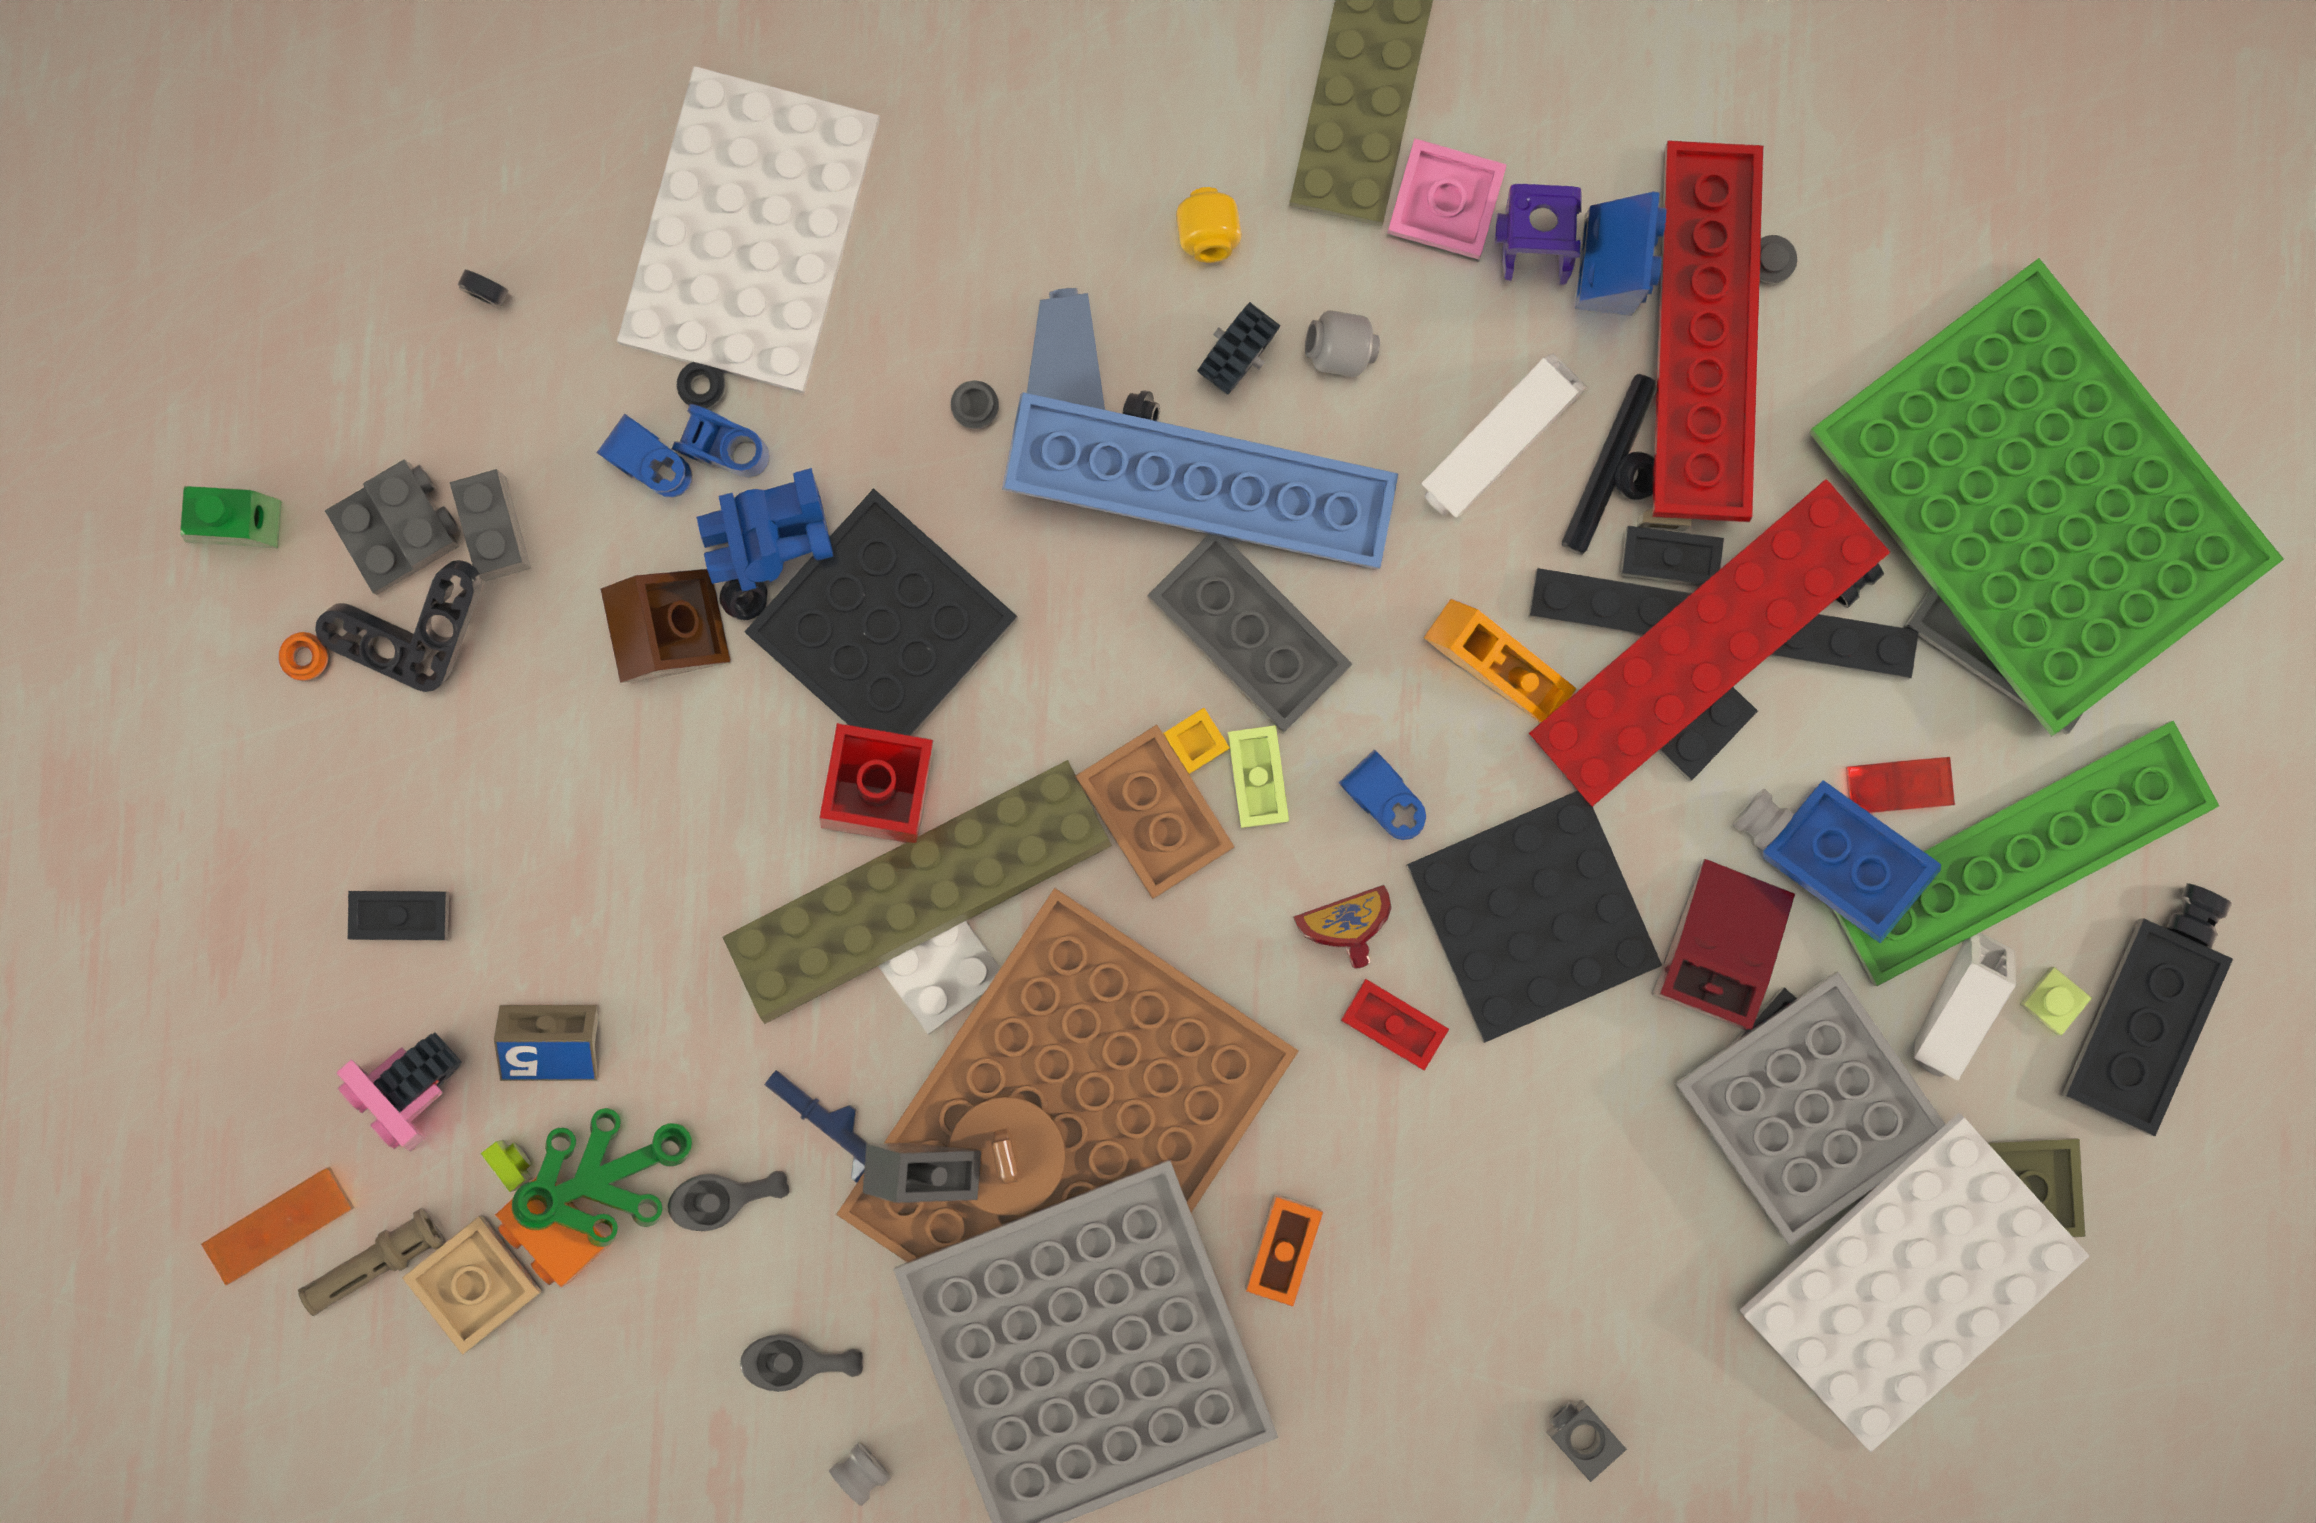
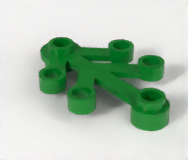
[512,1108,692,1247]

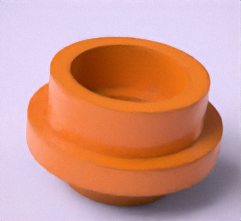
[278,632,328,681]

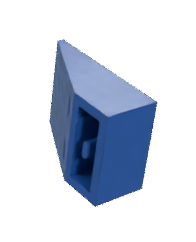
[1575,192,1666,316]

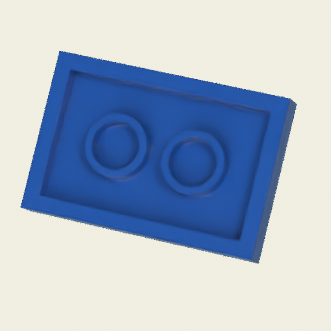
[1763,780,1941,943]

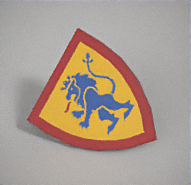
[1293,885,1392,968]

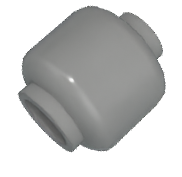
[1305,310,1380,377]

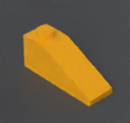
[1424,599,1577,723]

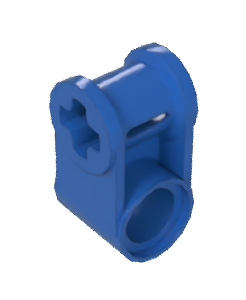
[671,404,770,478]
[597,413,692,498]
[1339,750,1426,840]

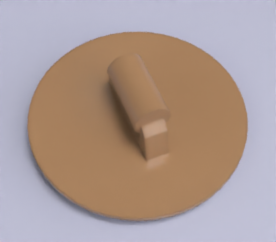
[948,1097,1065,1215]

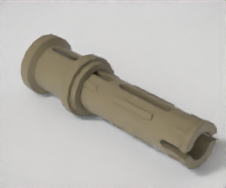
[298,1208,443,1316]

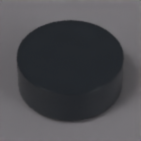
[457,269,509,307]

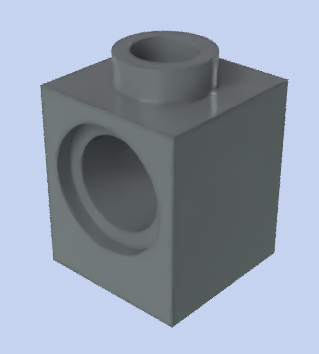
[1546,1400,1627,1482]

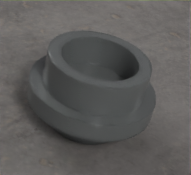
[1760,235,1797,284]
[951,380,999,429]

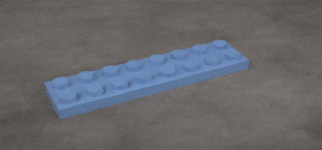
[1002,392,1398,569]

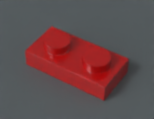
[1340,979,1449,1071]

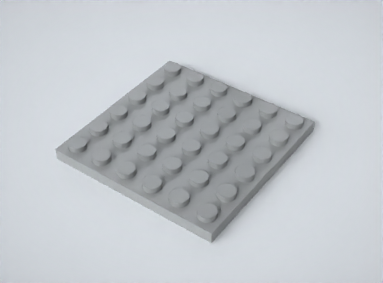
[893,1159,1278,1523]

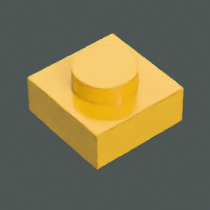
[1163,708,1230,775]

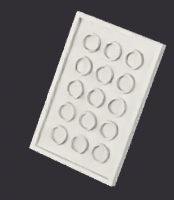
[617,66,880,394]
[1740,1113,2090,1452]

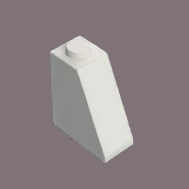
[1914,932,2016,1081]

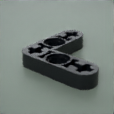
[315,560,482,692]

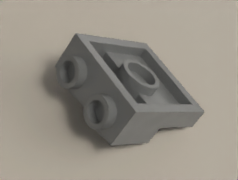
[325,459,459,595]

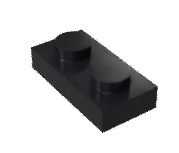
[1620,526,1724,586]
[1658,687,1758,782]
[347,891,449,940]

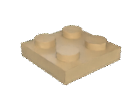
[402,1215,542,1355]

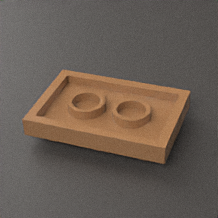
[1075,724,1235,899]

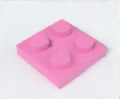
[1387,138,1507,260]

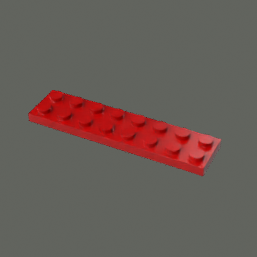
[1652,140,1764,522]
[1529,479,1891,807]

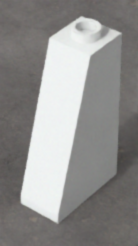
[1421,354,1587,517]

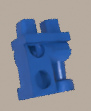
[696,468,834,592]

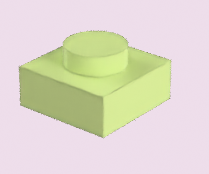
[2020,967,2092,1036]

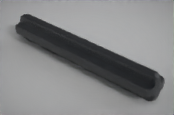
[1562,374,1657,554]

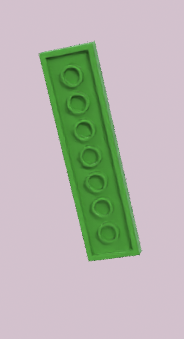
[1834,720,2219,986]

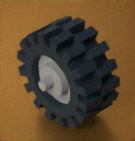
[1197,302,1281,395]

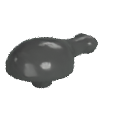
[668,1171,789,1231]
[740,1334,863,1392]

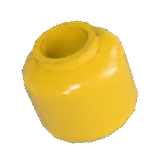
[1176,187,1242,263]

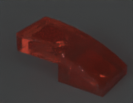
[1846,757,1955,813]

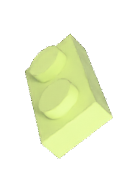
[1228,725,1289,829]

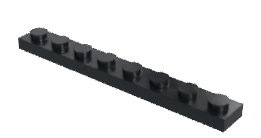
[1528,568,1919,679]

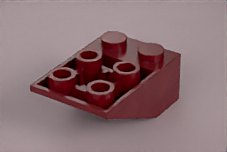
[1653,859,1795,1030]

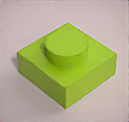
[480,1140,533,1192]

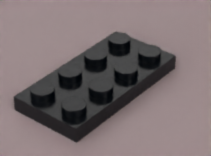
[2062,918,2233,1136]

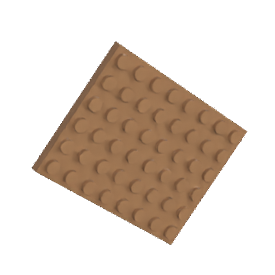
[836,888,1299,1262]

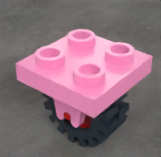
[336,1032,462,1152]

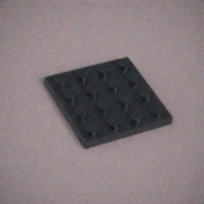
[744,488,1018,736]
[1406,791,1662,1043]

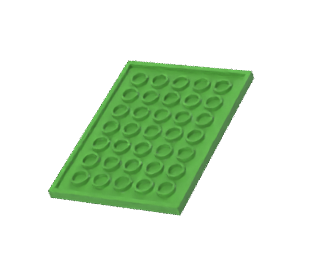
[1809,258,2284,737]

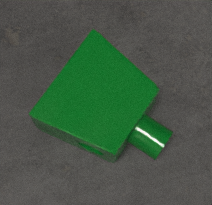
[180,486,281,548]

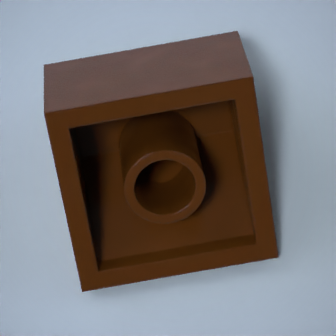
[600,569,730,683]

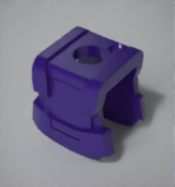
[1495,184,1582,285]

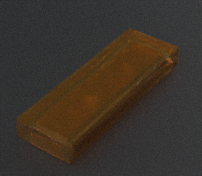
[201,1167,354,1285]

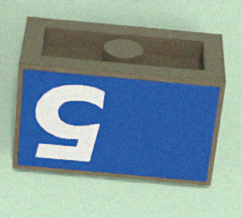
[494,1005,599,1081]

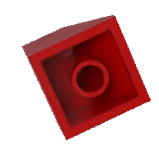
[819,723,933,843]

